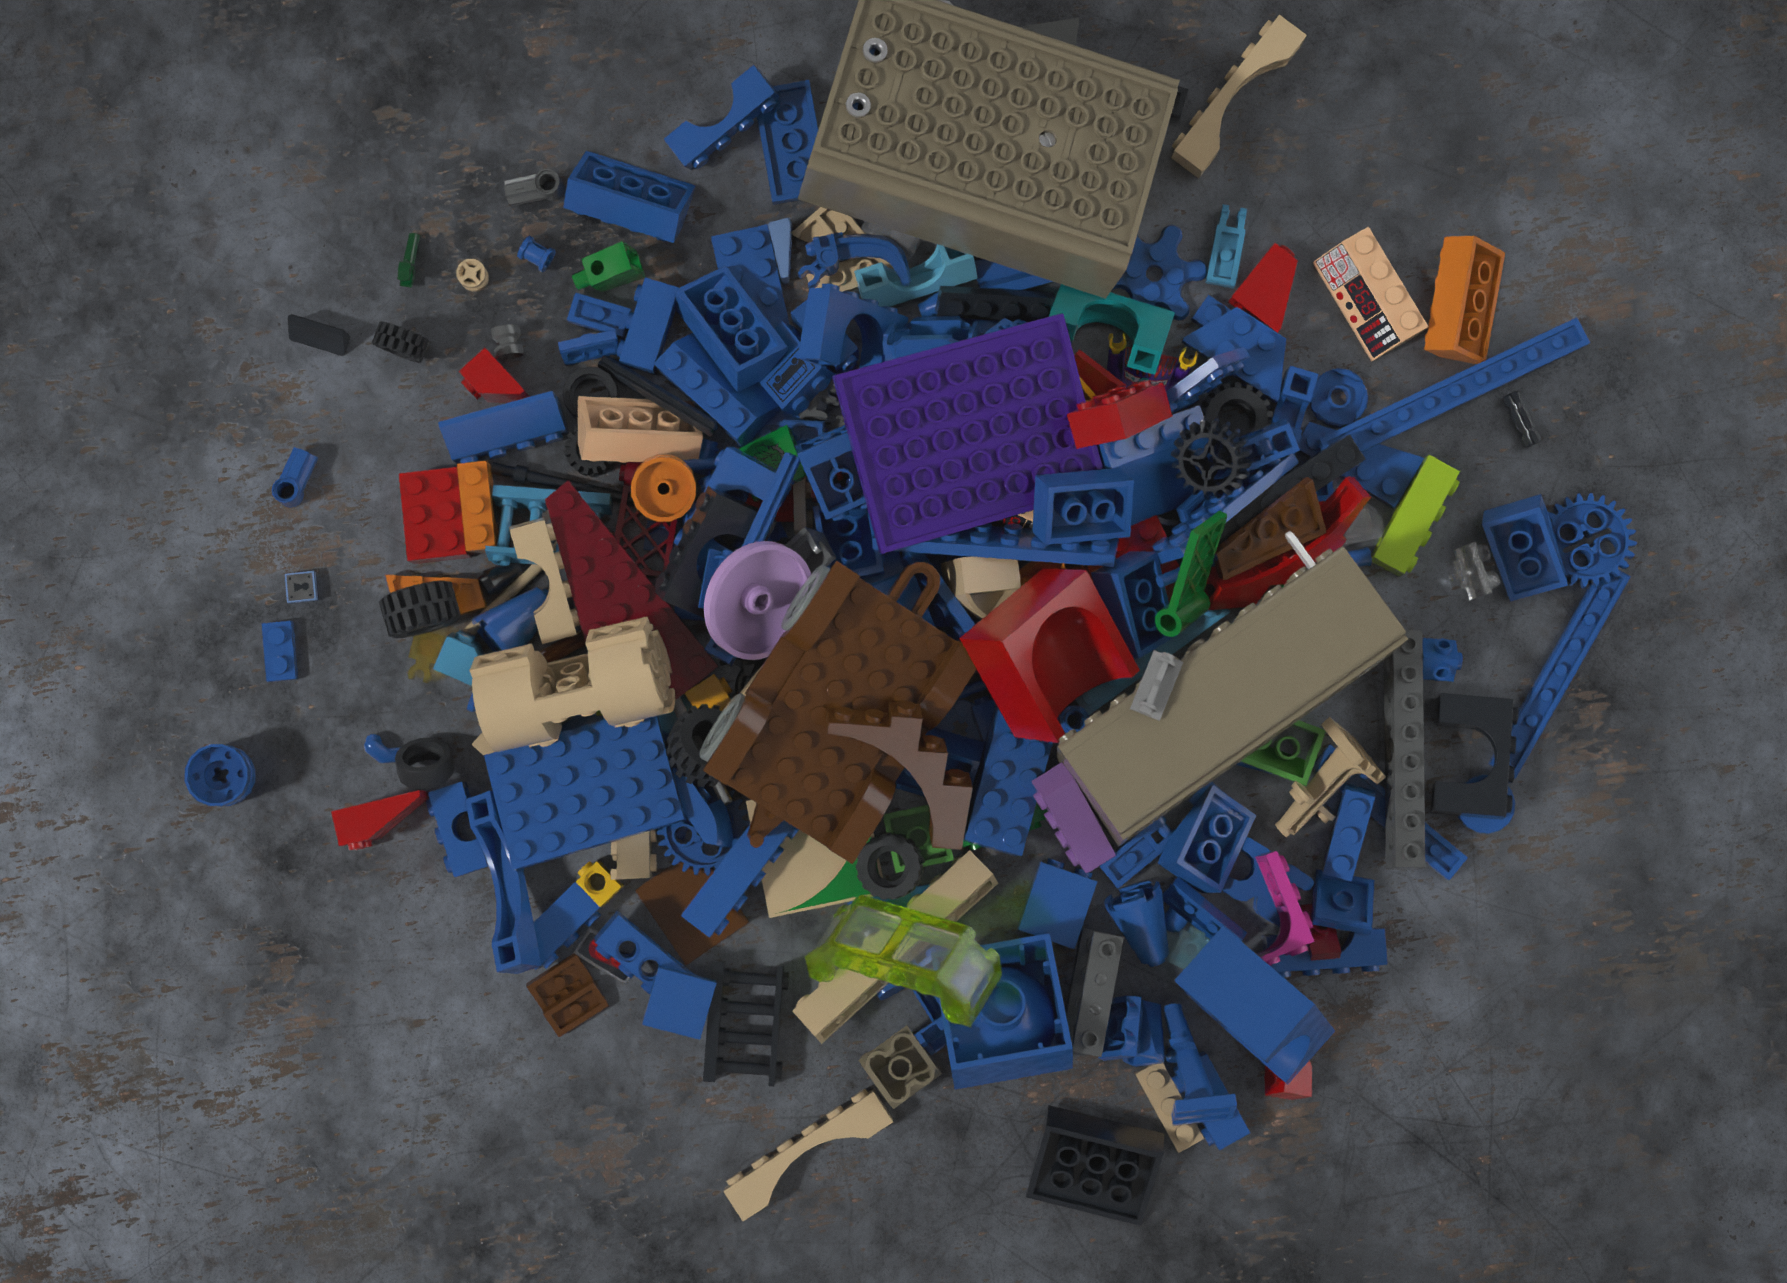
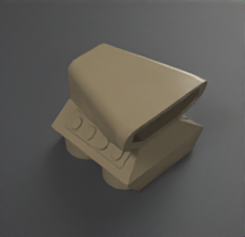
[859,1025,942,1109]

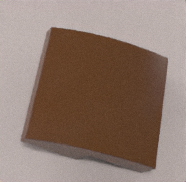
[526,952,609,1037]

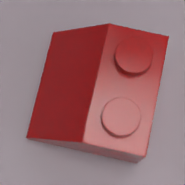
[459,348,530,403]

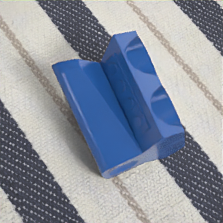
[1098,996,1165,1067]

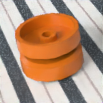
[631,454,696,522]

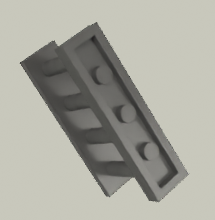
[1065,927,1124,1057]

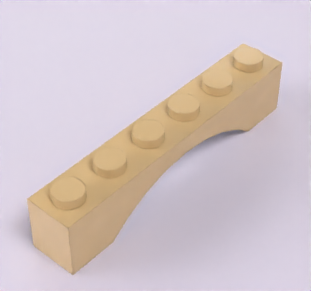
[1171,15,1307,178]
[723,1089,893,1222]

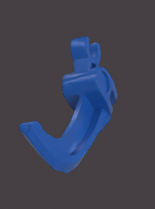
[798,232,911,288]

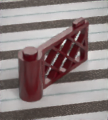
[615,462,678,579]

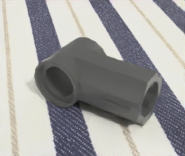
[504,169,565,207]

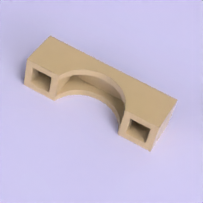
[509,517,580,644]

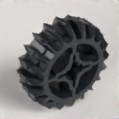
[1171,418,1252,499]

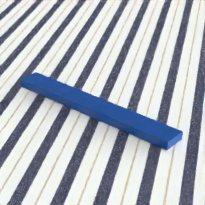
[1488,570,1631,779]

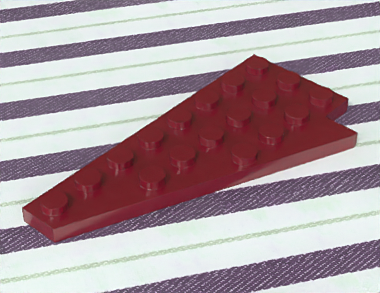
[545,480,718,701]

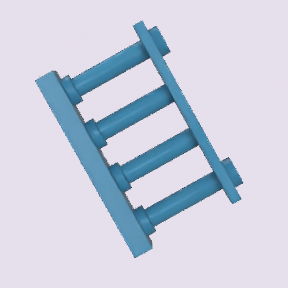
[485,485,613,566]

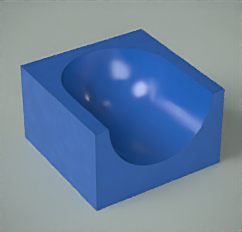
[1174,926,1335,1085]
[931,933,1073,1090]

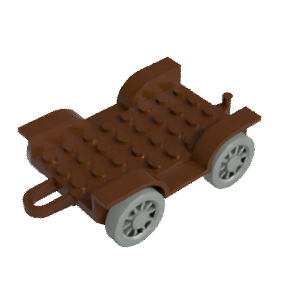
[700,561,976,864]

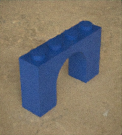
[798,284,909,368]
[674,447,795,570]

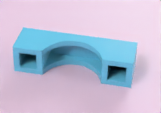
[854,244,978,307]

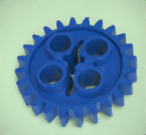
[1548,493,1637,589]
[656,785,750,876]

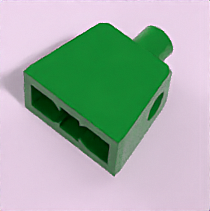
[572,241,646,292]

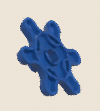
[1112,224,1208,321]

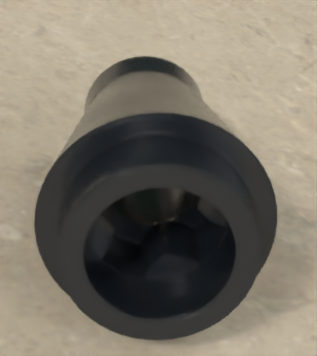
[478,563,524,597]

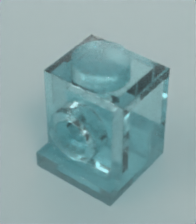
[1167,926,1209,969]

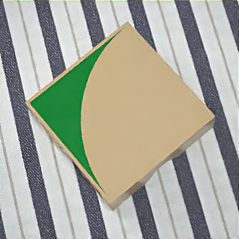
[746,800,883,918]

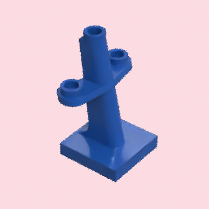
[876,945,947,1055]
[1164,1004,1237,1126]

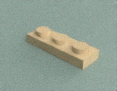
[1135,1063,1204,1153]

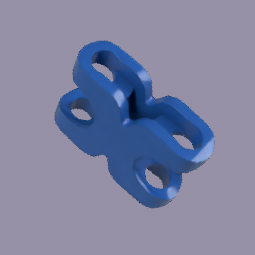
[1222,837,1314,927]

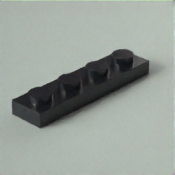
[935,286,1055,322]

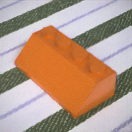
[1424,236,1505,364]

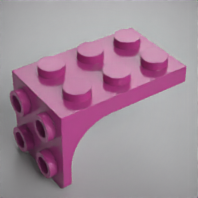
[1255,851,1315,966]

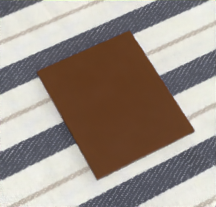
[635,862,749,965]

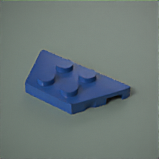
[1181,307,1286,404]

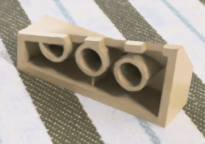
[611,829,657,880]

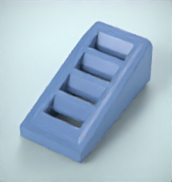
[768,218,792,284]

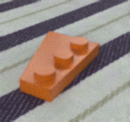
[385,574,487,615]

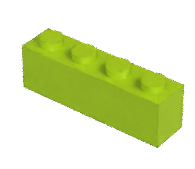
[1371,455,1460,576]

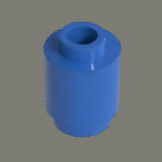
[1059,705,1089,734]

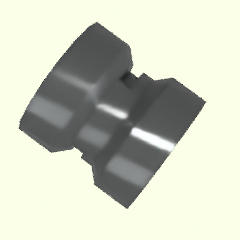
[491,324,524,360]

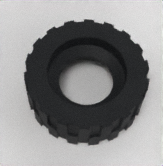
[856,833,925,900]

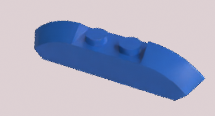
[662,730,733,848]

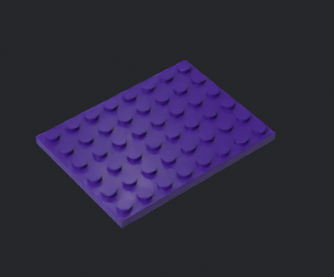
[832,313,1103,554]

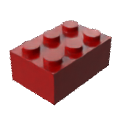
[1067,379,1172,449]
[399,467,472,564]

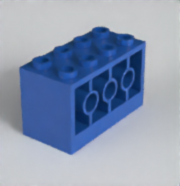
[795,425,867,521]

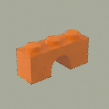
[457,461,499,555]

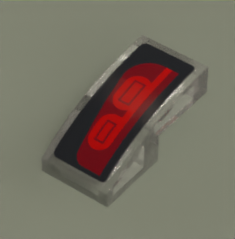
[574,928,632,985]

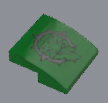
[739,425,807,502]

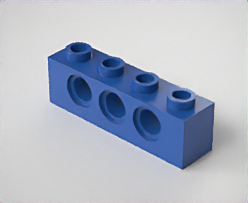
[594,910,695,994]

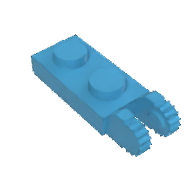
[1205,204,1247,289]

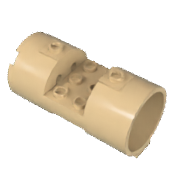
[470,617,675,752]

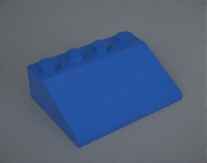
[1097,405,1213,525]

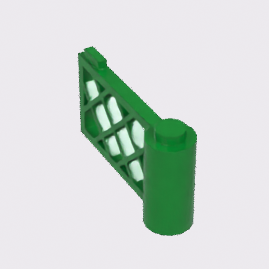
[1155,511,1227,637]

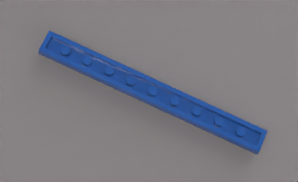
[1317,317,1590,452]

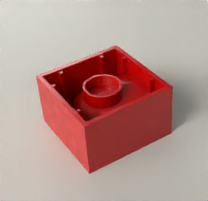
[959,569,1140,743]

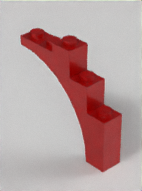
[1204,477,1371,610]

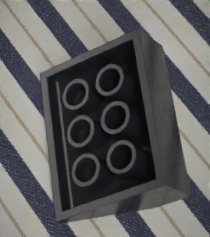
[1026,1105,1164,1226]

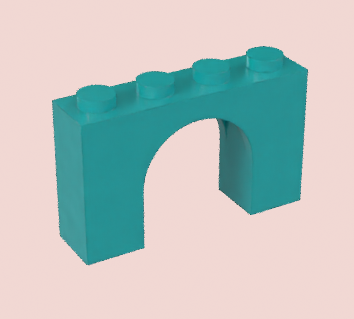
[1049,284,1175,375]

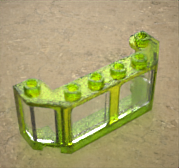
[805,895,1002,1027]

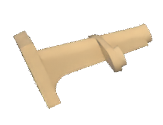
[1275,717,1386,837]

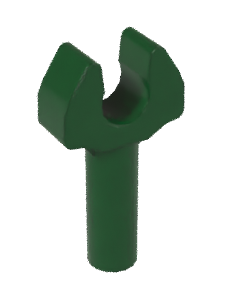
[397,233,420,288]

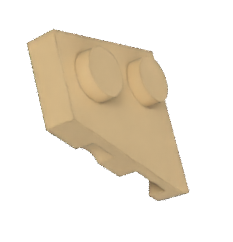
[791,207,865,260]

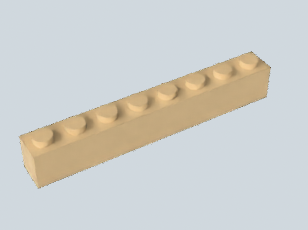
[792,850,998,1044]

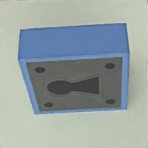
[285,571,319,604]

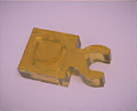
[408,632,446,683]

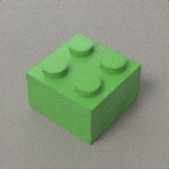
[883,805,954,873]

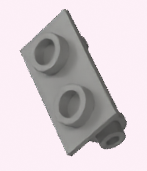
[1130,650,1183,721]

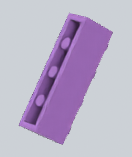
[1031,762,1116,873]

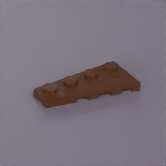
[1214,477,1327,580]

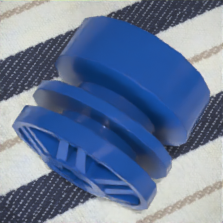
[184,744,256,806]

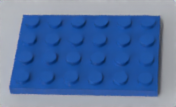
[484,716,686,870]

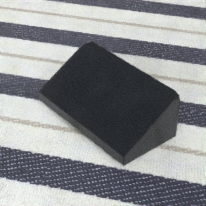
[287,314,351,356]

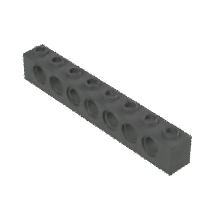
[1384,630,1425,870]

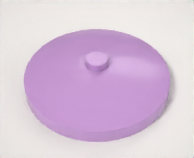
[704,541,811,660]

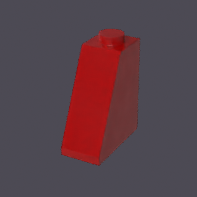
[1228,243,1298,333]

